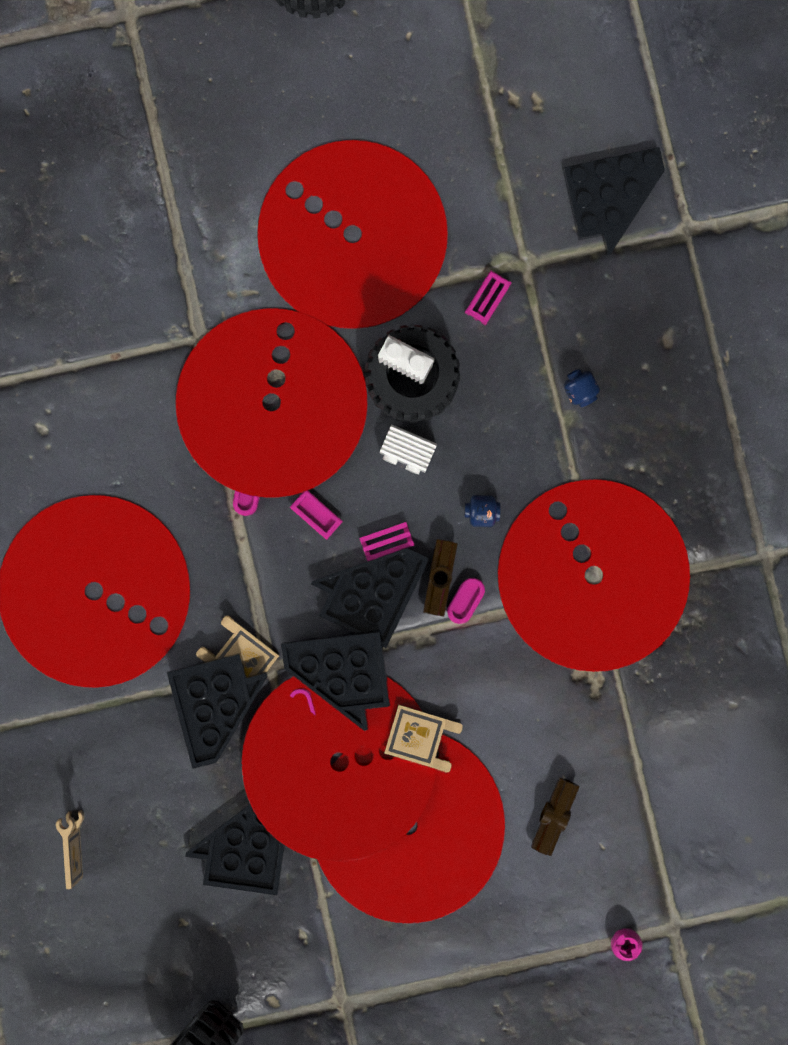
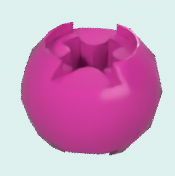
[611,928,643,961]

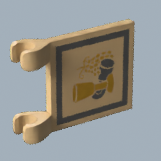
[196,615,279,676]
[384,705,463,772]
[56,810,84,889]

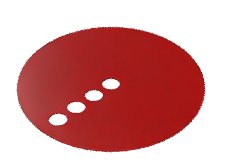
[257,140,448,329]
[176,308,367,498]
[498,479,690,672]
[0,495,190,688]
[242,676,436,862]
[317,735,505,923]

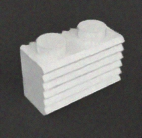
[378,335,435,384]
[380,424,437,475]

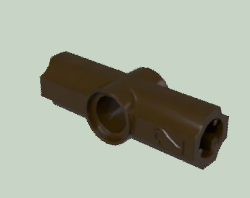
[423,539,458,617]
[531,777,580,856]

